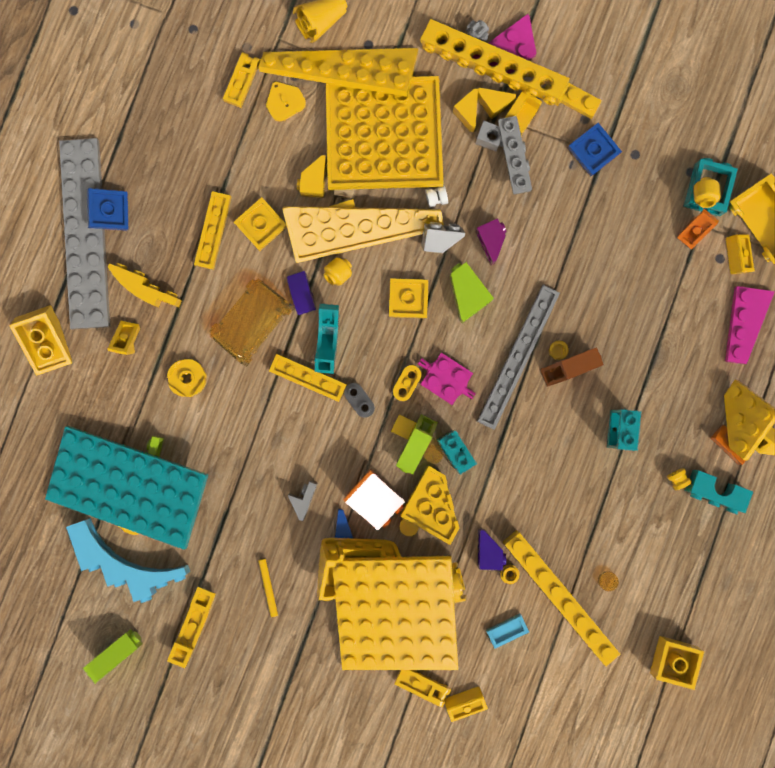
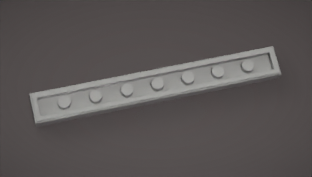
[477,285,560,430]

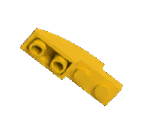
[108,263,182,308]

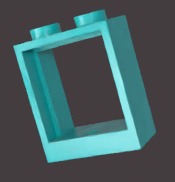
[683,158,738,217]
[607,409,641,451]
[437,430,477,475]

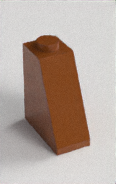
[540,347,604,387]

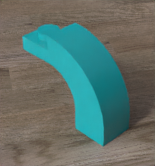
[315,303,340,374]

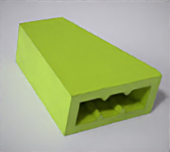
[450,262,494,323]
[396,414,438,475]
[83,629,143,684]

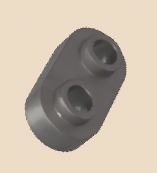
[344,383,375,418]

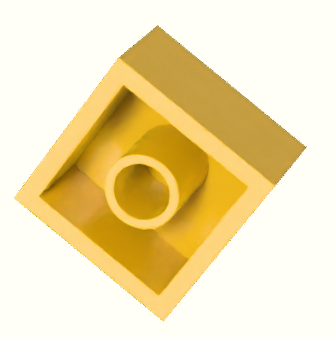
[650,636,704,690]

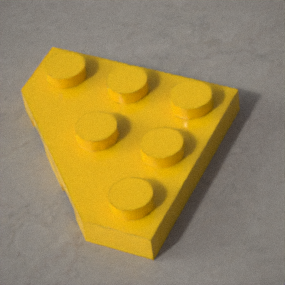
[724,380,775,461]
[400,466,459,545]

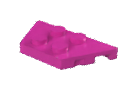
[472,14,537,74]

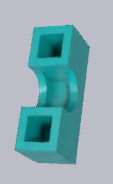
[685,470,753,515]

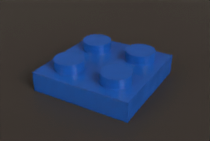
[567,123,622,177]
[87,188,128,231]

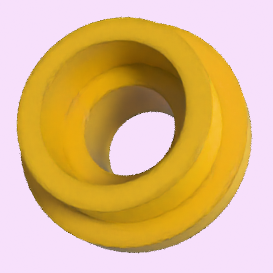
[500,564,520,584]

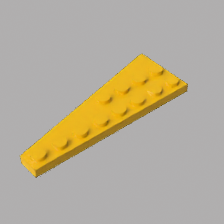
[258,48,418,97]
[282,206,444,263]

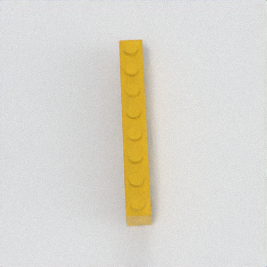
[502,530,621,667]

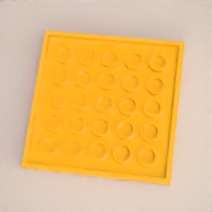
[326,76,444,190]
[332,556,459,670]

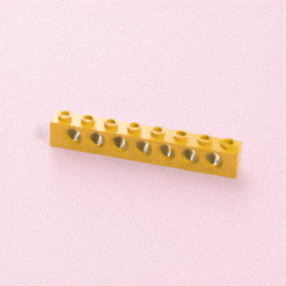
[420,19,570,106]

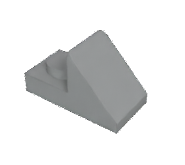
[288,481,318,521]

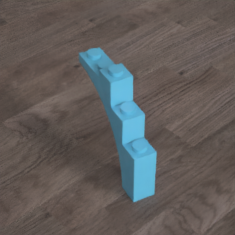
[66,518,190,603]

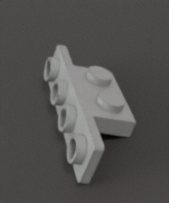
[498,116,532,195]

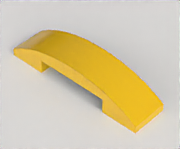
[167,587,216,668]

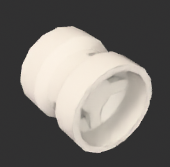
[425,185,448,208]

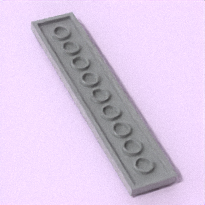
[59,138,110,330]

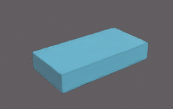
[486,614,529,649]

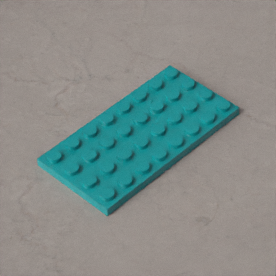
[45,426,209,550]

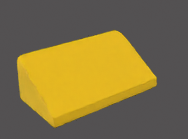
[726,234,754,274]
[444,686,488,722]

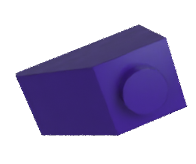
[478,528,506,570]

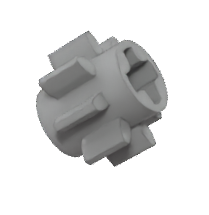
[466,20,489,42]

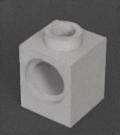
[475,121,503,152]

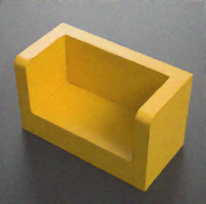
[505,91,542,136]

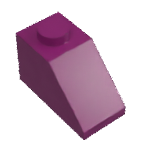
[475,218,507,265]

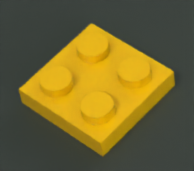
[234,197,287,251]
[389,278,428,319]

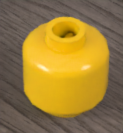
[693,177,721,208]
[324,257,352,286]

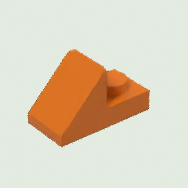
[677,209,719,250]

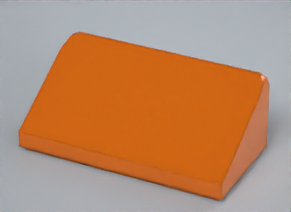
[710,424,746,465]

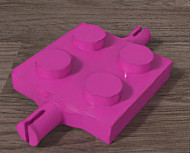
[417,353,476,405]

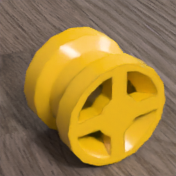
[667,468,692,491]

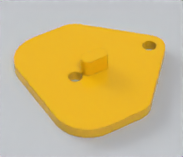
[266,82,306,122]

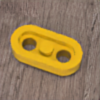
[393,365,421,401]

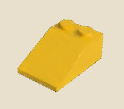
[9,305,73,376]

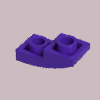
[287,271,316,315]

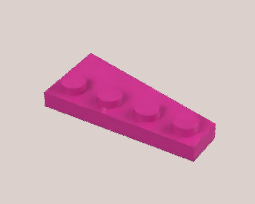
[725,286,775,364]

